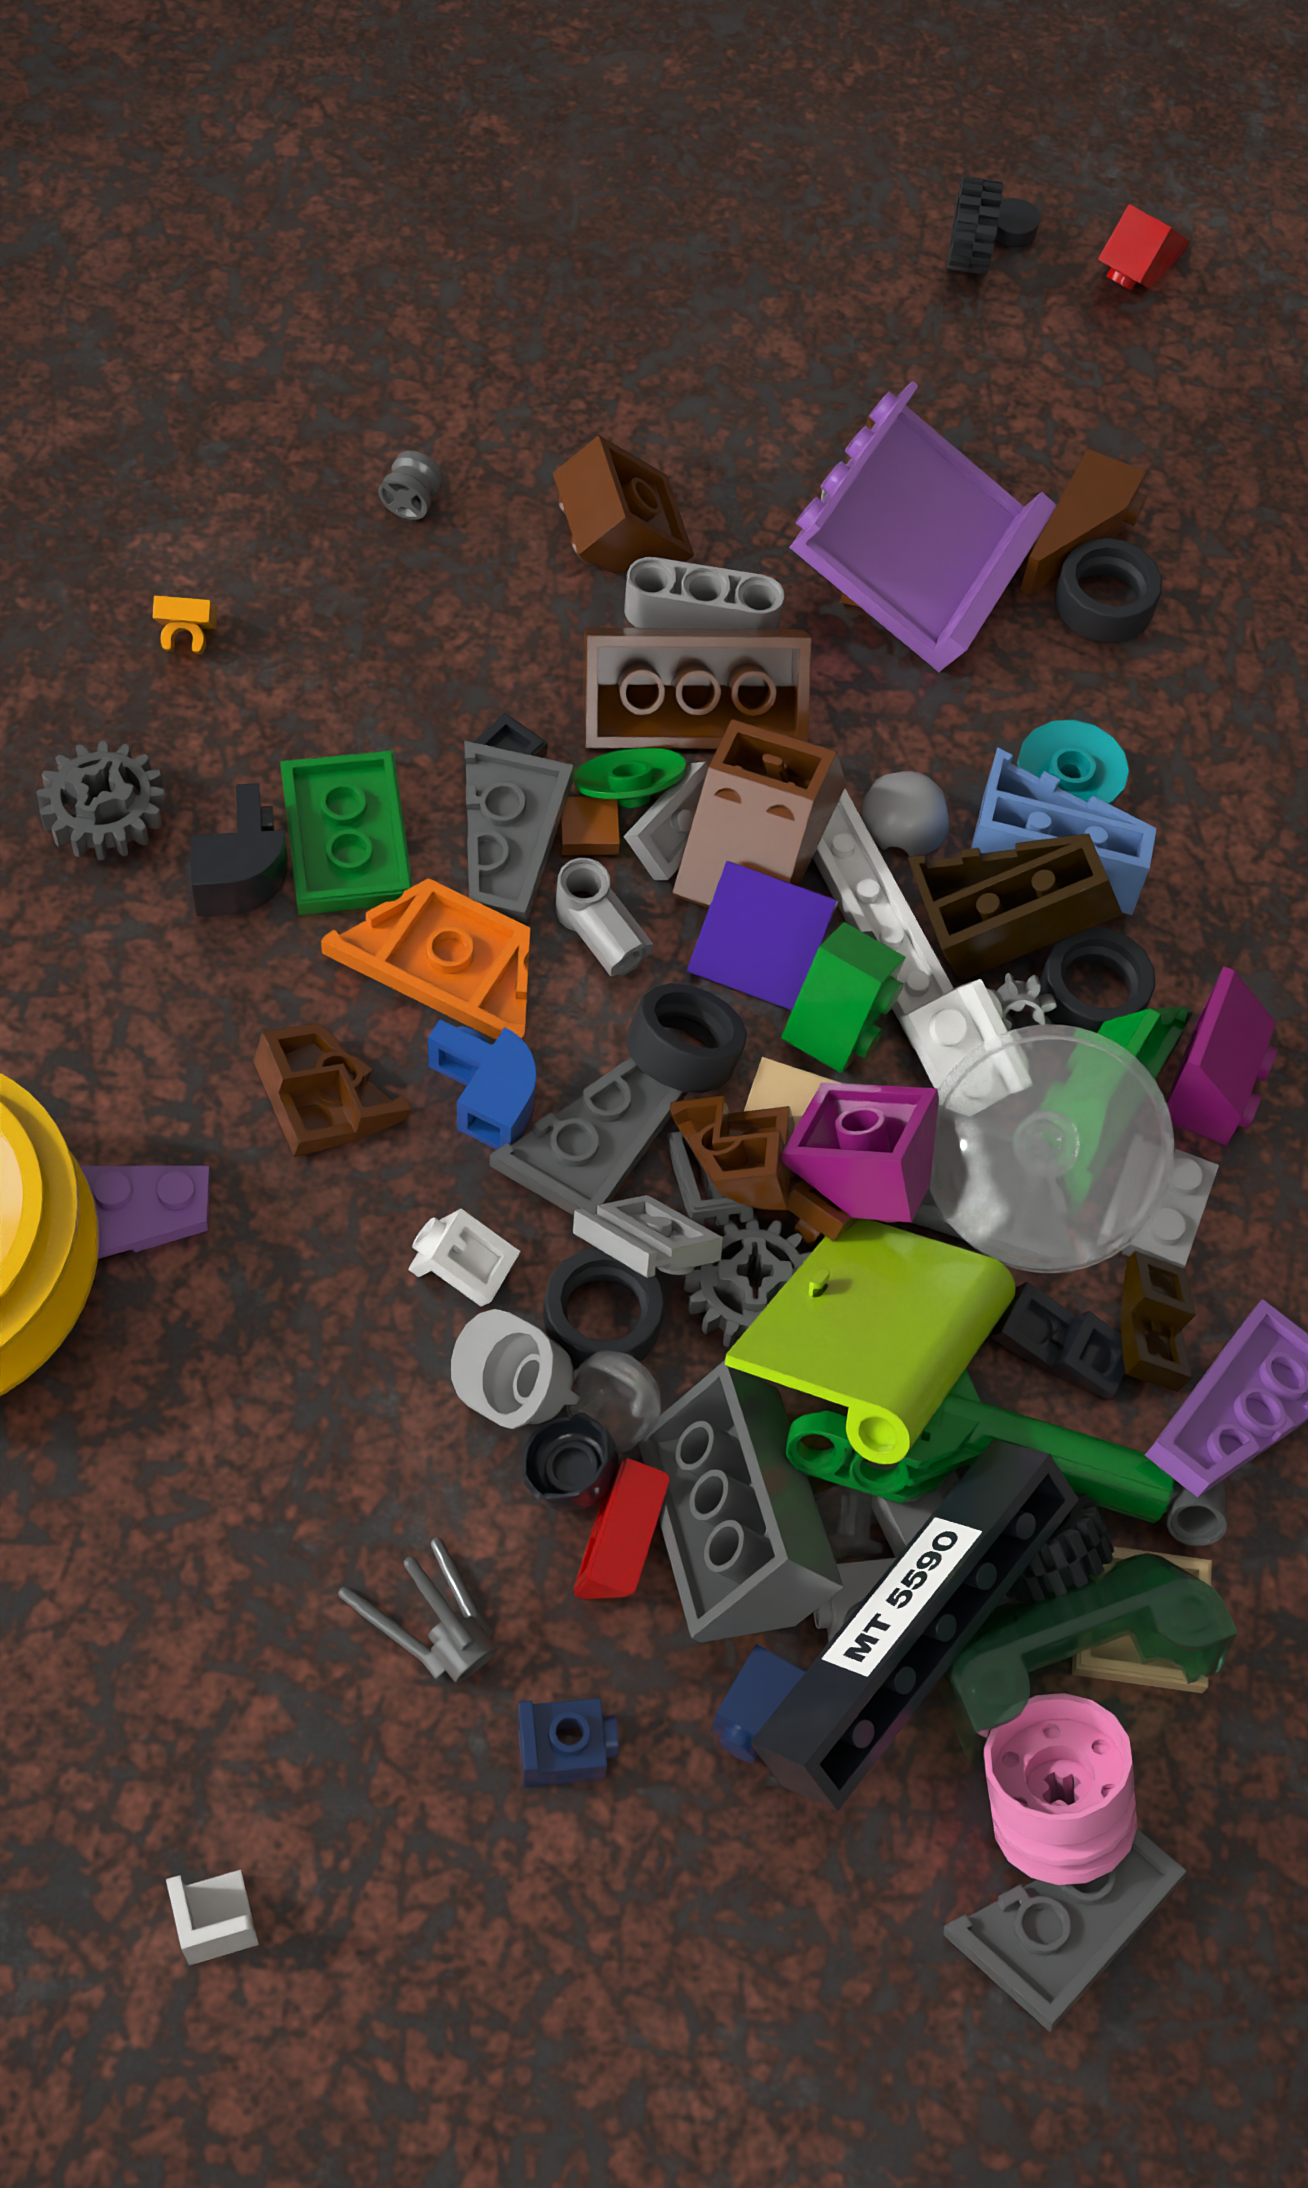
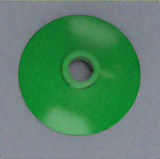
[574,748,687,808]

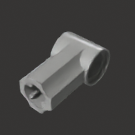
[555,858,653,976]

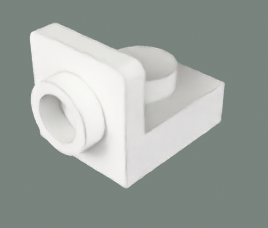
[408,1209,520,1306]

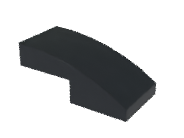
[990,1281,1125,1399]

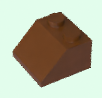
[553,435,694,573]

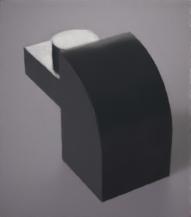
[190,783,288,916]

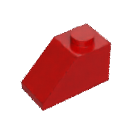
[1098,204,1191,291]

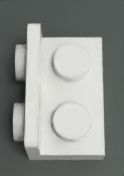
[899,979,1033,1117]

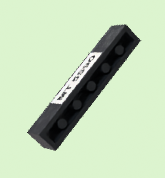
[750,1439,1079,1811]

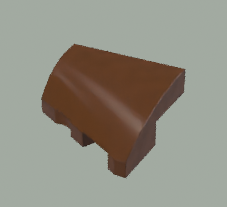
[253,1023,412,1157]
[670,1096,795,1210]

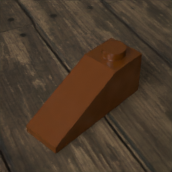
[1020,448,1147,595]

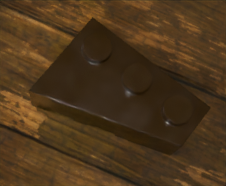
[907,833,1123,982]

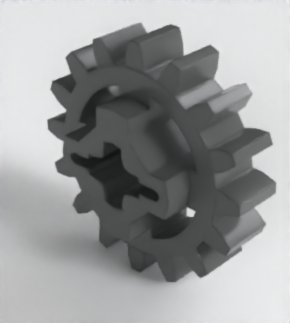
[37,741,167,860]
[684,1216,811,1347]

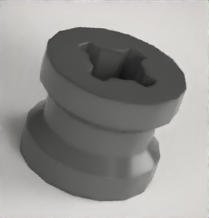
[378,450,444,520]

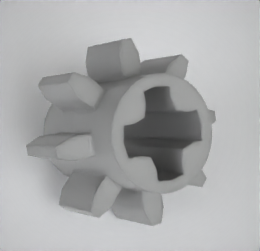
[989,973,1057,1049]

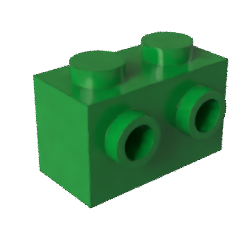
[781,922,906,1074]

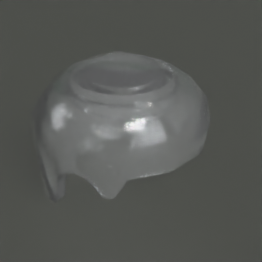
[566,1349,661,1455]

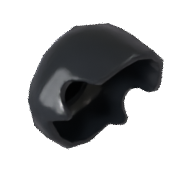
[521,1413,619,1511]

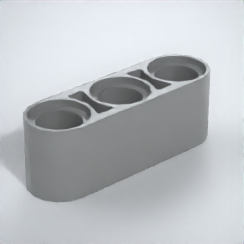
[624,557,784,629]

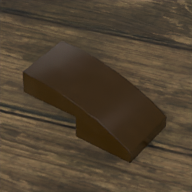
[1121,1251,1196,1392]

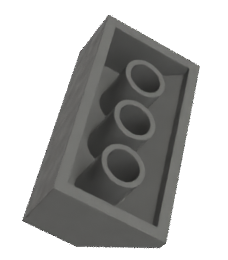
[637,1360,844,1643]

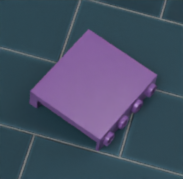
[789,381,1057,672]

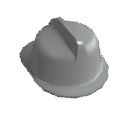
[451,1309,580,1429]

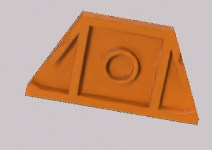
[321,878,530,1042]

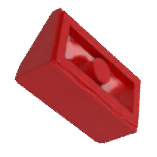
[573,1458,670,1599]

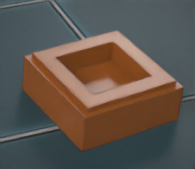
[560,796,620,855]

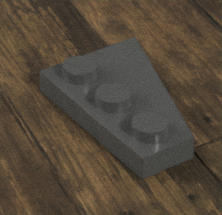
[464,741,575,923]

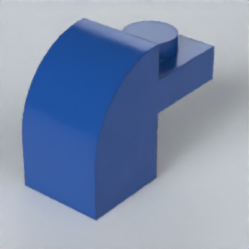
[428,1020,536,1150]

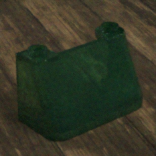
[937,1553,1238,1767]

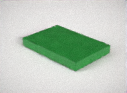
[280,750,413,915]

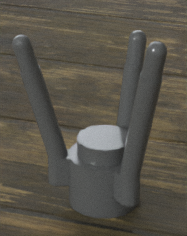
[338,1537,498,1683]

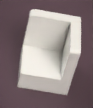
[166,1870,259,1966]

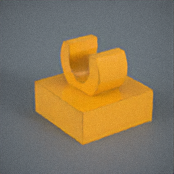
[153,595,218,654]

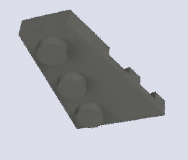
[489,1057,688,1215]
[943,1829,1187,2032]

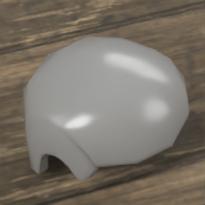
[862,771,949,857]

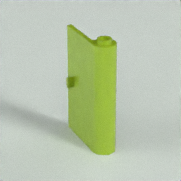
[725,1218,1015,1464]

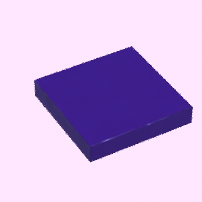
[687,860,838,1010]

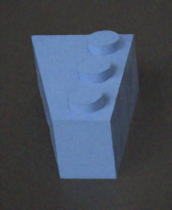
[971,747,1157,915]

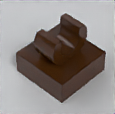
[787,1179,859,1248]

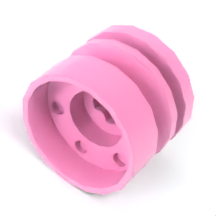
[984,1693,1138,1885]

